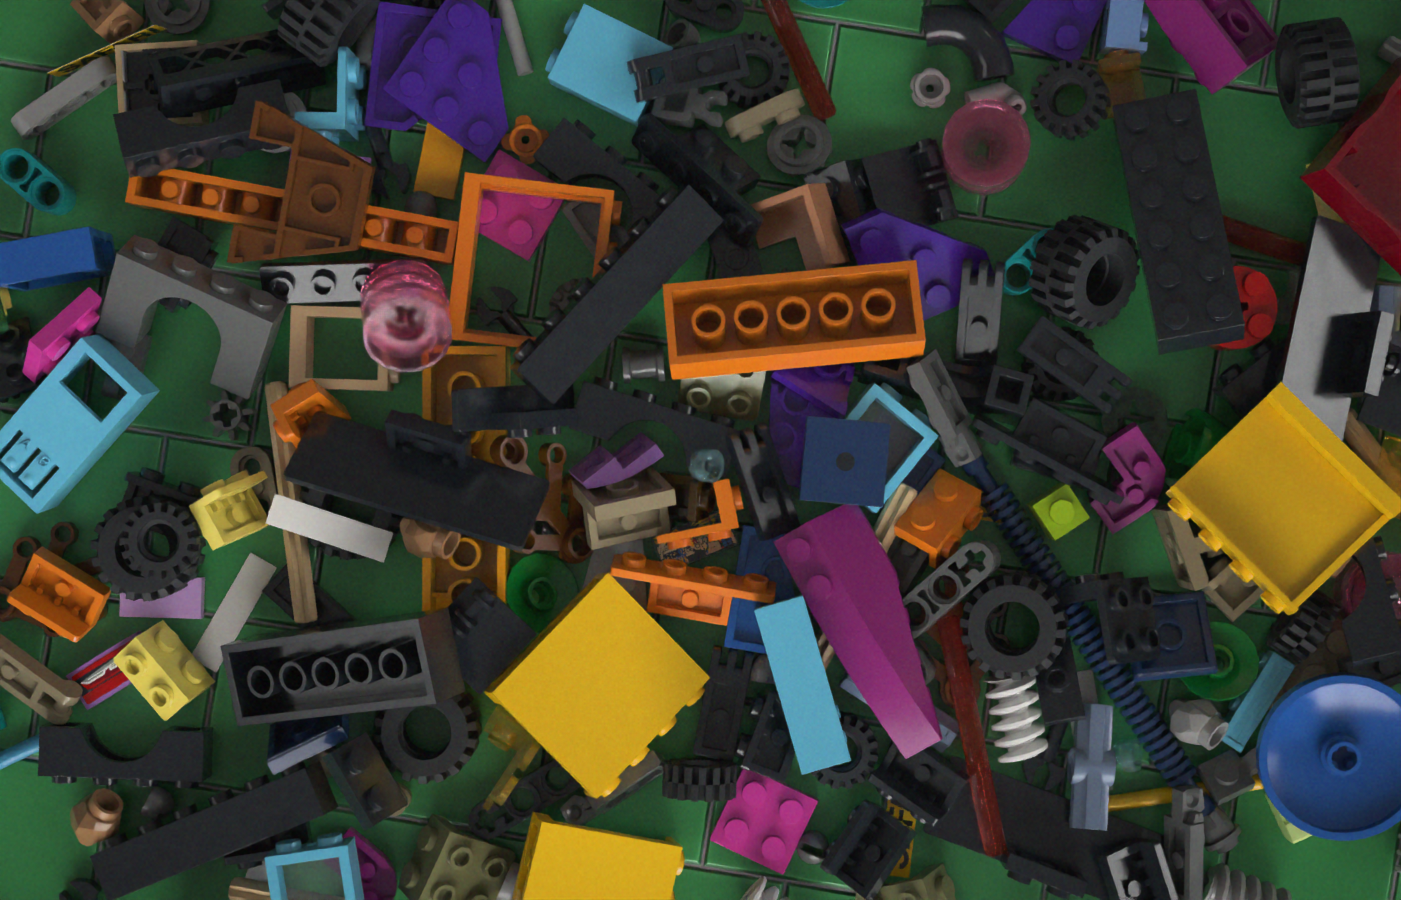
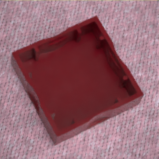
[1300,57,1401,276]

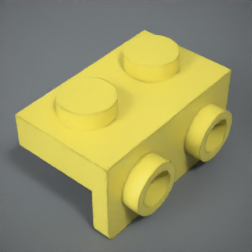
[189,470,269,550]
[113,620,215,721]

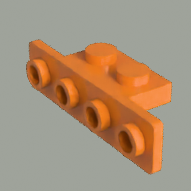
[610,552,776,626]

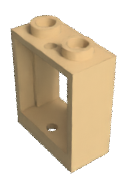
[288,305,402,392]

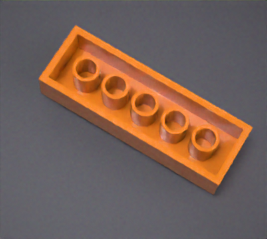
[662,260,926,380]

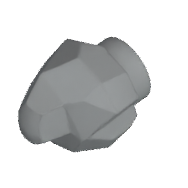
[1168,698,1228,750]

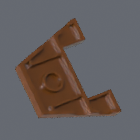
[227,100,376,263]

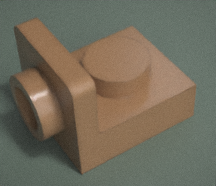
[70,0,145,44]

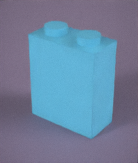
[545,4,673,127]

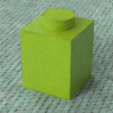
[1026,482,1090,541]

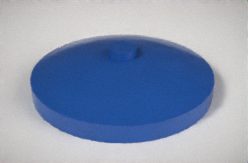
[1256,672,1401,841]

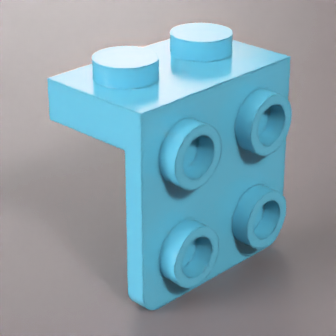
[295,46,367,145]

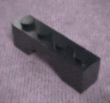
[113,79,289,178]
[533,118,660,226]
[857,352,1034,426]
[569,376,740,478]
[1342,536,1401,667]
[38,722,213,788]

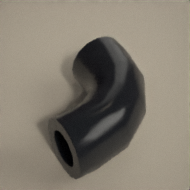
[921,4,1015,82]

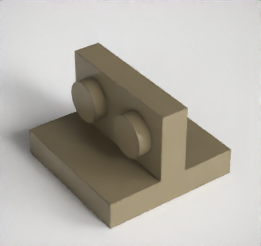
[572,466,677,550]
[1151,504,1225,591]

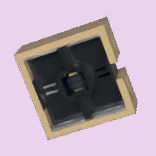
[115,40,209,126]

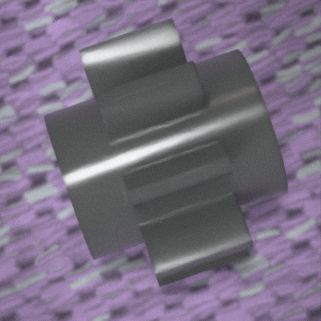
[202,390,257,441]

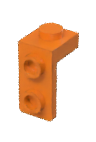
[656,479,744,550]

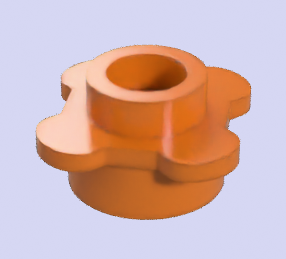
[501,115,549,164]

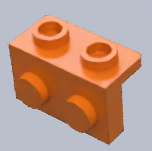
[270,379,352,448]
[894,468,984,569]
[7,546,111,642]

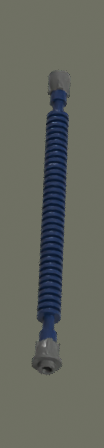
[938,426,1242,854]

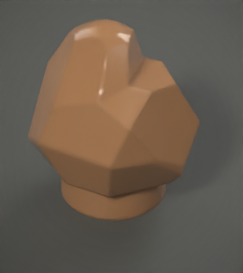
[400,517,461,559]
[70,789,123,846]

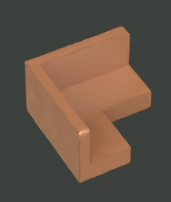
[751,183,850,271]

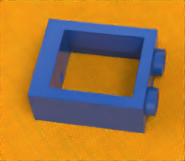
[0,227,116,292]

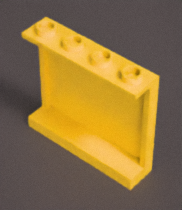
[1166,382,1401,615]
[484,572,710,799]
[512,812,685,900]

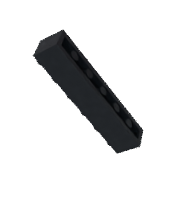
[509,185,724,404]
[90,760,339,900]

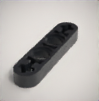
[468,758,582,839]

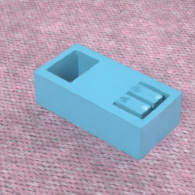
[0,334,160,514]
[754,595,851,775]

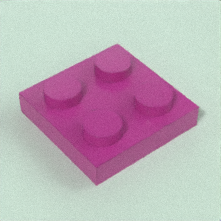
[458,149,566,262]
[22,287,102,383]
[709,768,818,875]

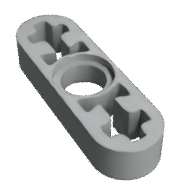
[11,56,117,140]

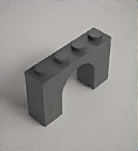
[96,234,287,400]

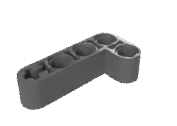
[902,540,1001,685]

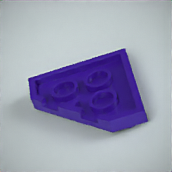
[383,0,509,162]
[364,1,502,131]
[841,208,995,321]

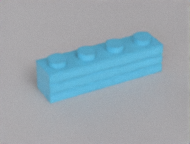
[1221,650,1296,753]

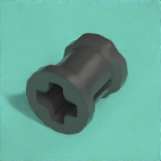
[622,345,665,384]

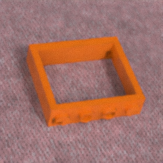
[445,172,622,350]

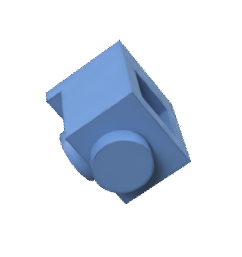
[1099,0,1149,58]

